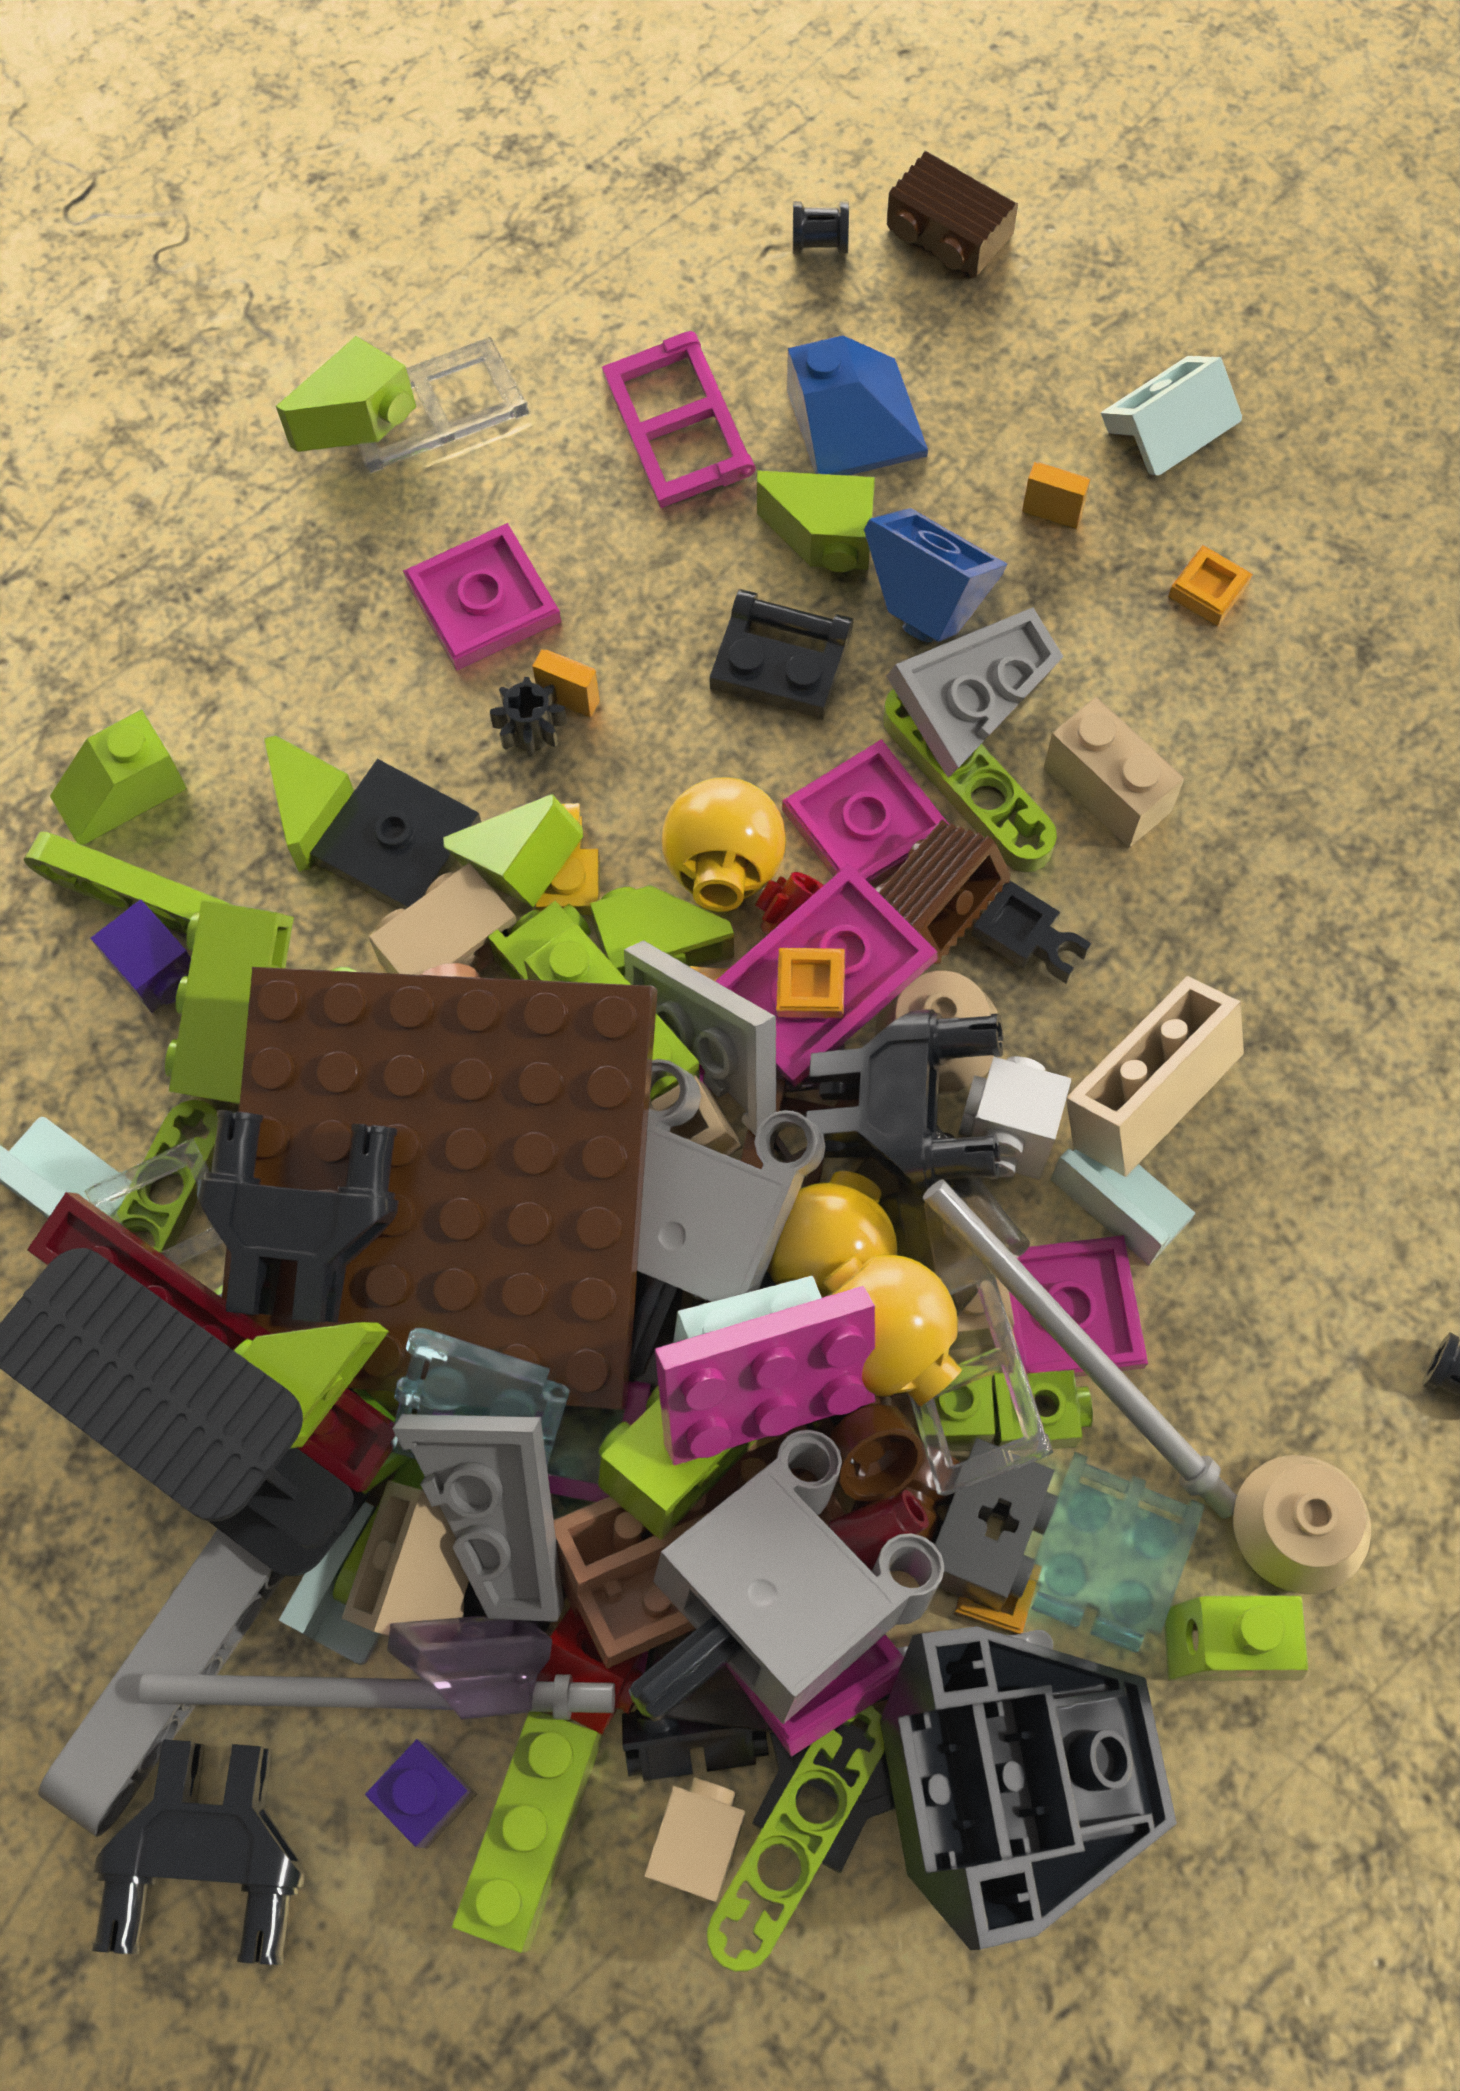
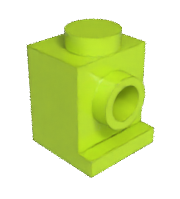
[488,901,591,980]
[992,1370,1093,1452]

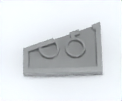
[886,607,1064,778]
[392,1414,564,1622]

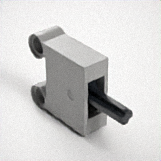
[630,1059,825,1377]
[629,1430,945,1724]

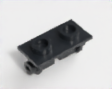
[622,1690,769,1782]

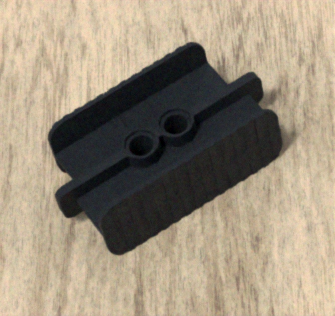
[0,1248,371,1576]

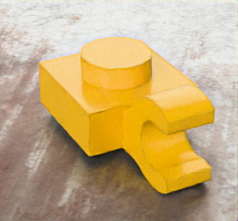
[536,804,600,915]

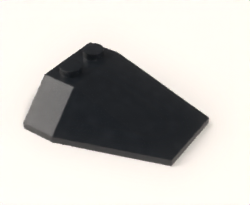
[880,1626,1177,1950]

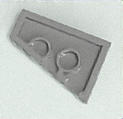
[624,940,776,1136]

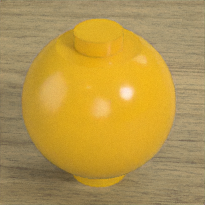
[661,777,786,912]
[767,1171,897,1298]
[823,1255,962,1406]

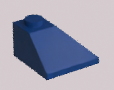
[787,335,928,476]
[864,508,1008,642]

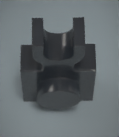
[971,881,1092,984]

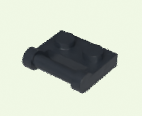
[709,589,854,719]

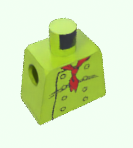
[1163,1596,1308,1681]

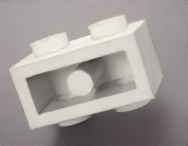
[958,1056,1072,1180]

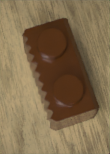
[886,150,1018,278]
[875,819,1011,964]

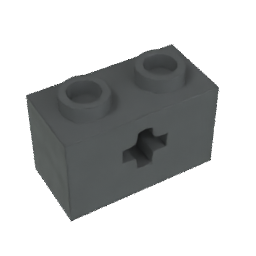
[935,1438,1058,1612]

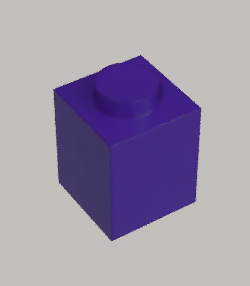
[90,899,191,1013]
[364,1739,477,1849]

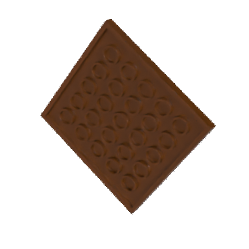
[222,967,658,1409]

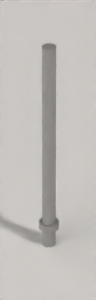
[923,1180,1237,1519]
[139,1674,615,1720]

